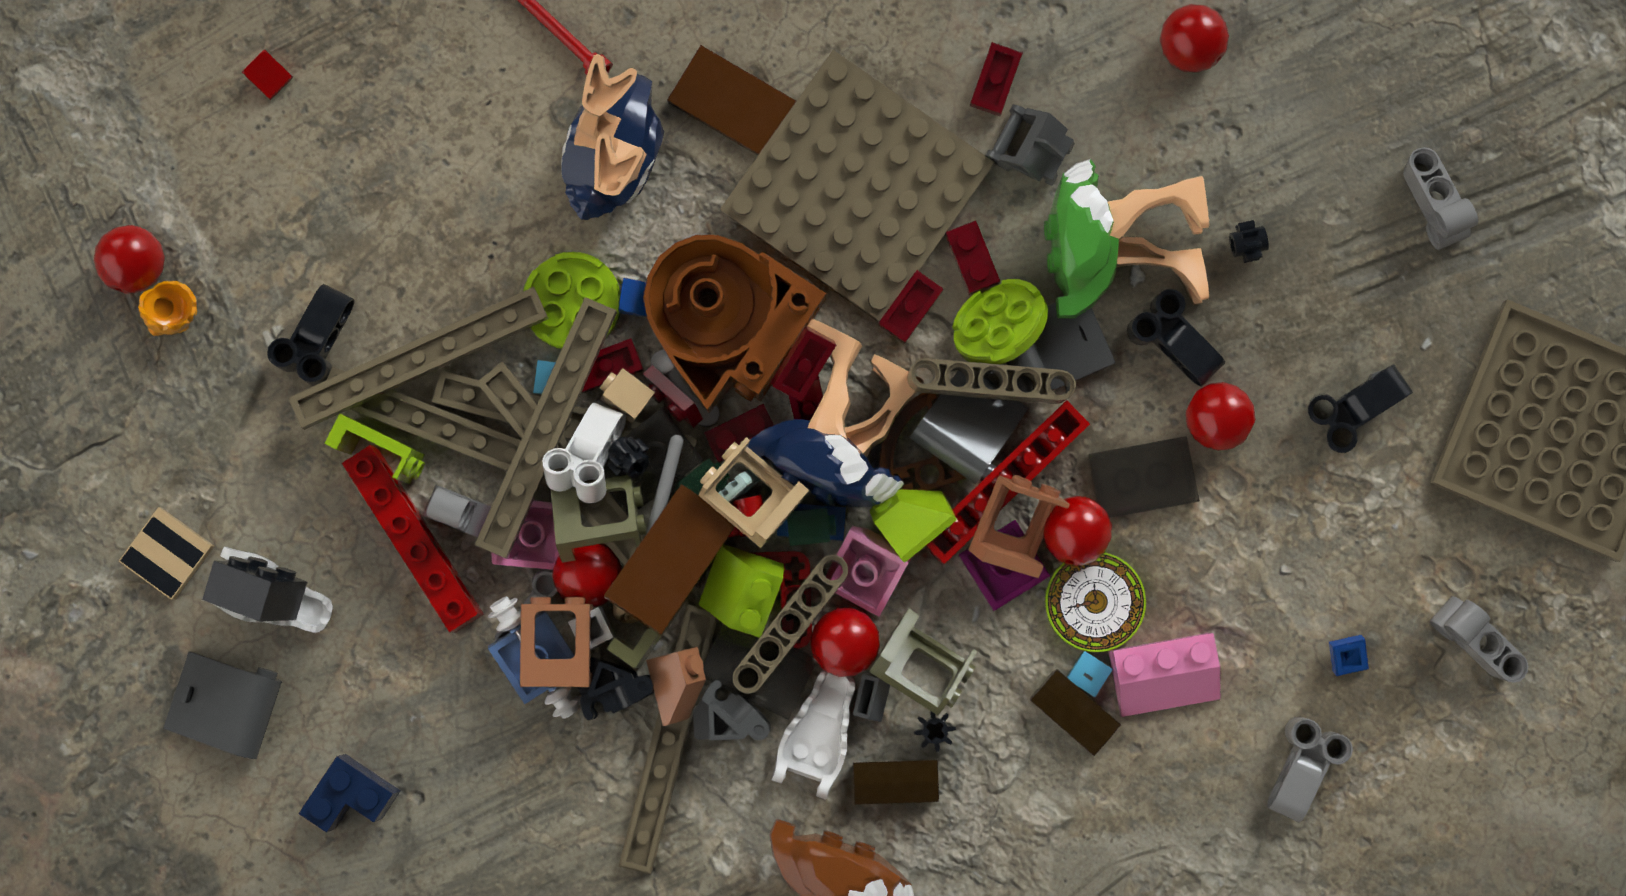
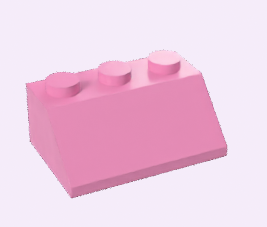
[1108,633,1220,717]

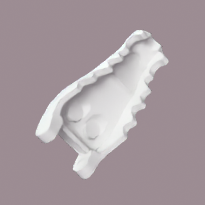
[202,546,333,633]
[771,670,855,800]

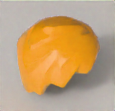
[138,281,198,336]

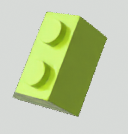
[699,544,784,638]

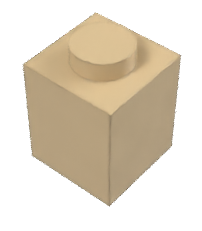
[600,368,655,424]

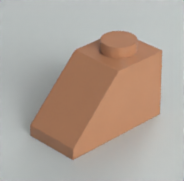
[646,647,706,726]

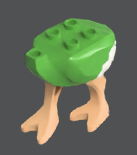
[1044,159,1209,318]

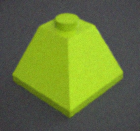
[869,489,957,563]

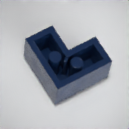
[299,754,401,833]

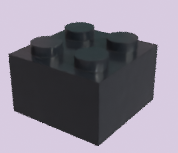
[202,556,307,622]

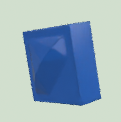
[1329,635,1369,676]

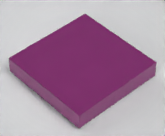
[958,520,1050,611]

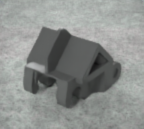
[985,104,1075,186]
[693,679,771,741]

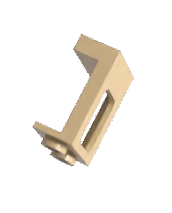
[698,437,809,548]

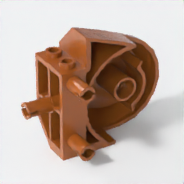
[643,235,826,413]

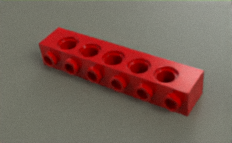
[925,400,1090,565]
[342,445,484,633]

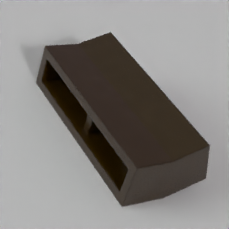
[1030,669,1121,756]
[853,760,939,805]

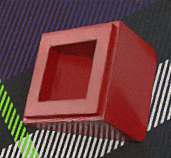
[242,50,293,100]

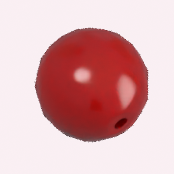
[1160,4,1229,73]
[94,225,165,294]
[1185,382,1256,451]
[1043,496,1112,566]
[553,543,622,608]
[810,608,880,677]

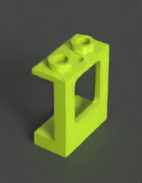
[324,413,425,484]

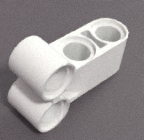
[542,403,626,503]

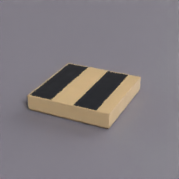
[119,507,214,600]

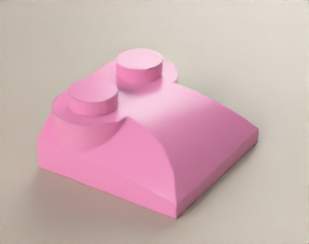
[491,501,559,570]
[825,526,911,617]

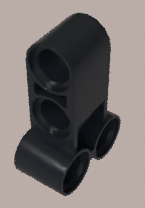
[267,284,355,386]
[1127,289,1225,387]
[1308,364,1413,453]

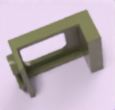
[550,475,647,562]
[607,601,686,668]
[869,608,977,715]

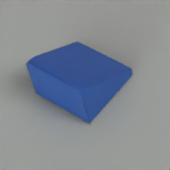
[619,278,647,317]

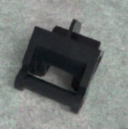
[578,657,654,721]

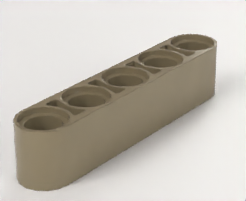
[907,358,1076,404]
[733,555,848,694]

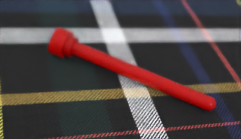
[517,0,613,75]

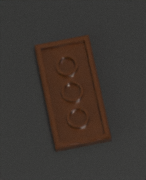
[667,45,796,155]
[604,484,735,635]

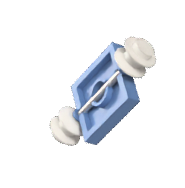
[488,596,581,719]

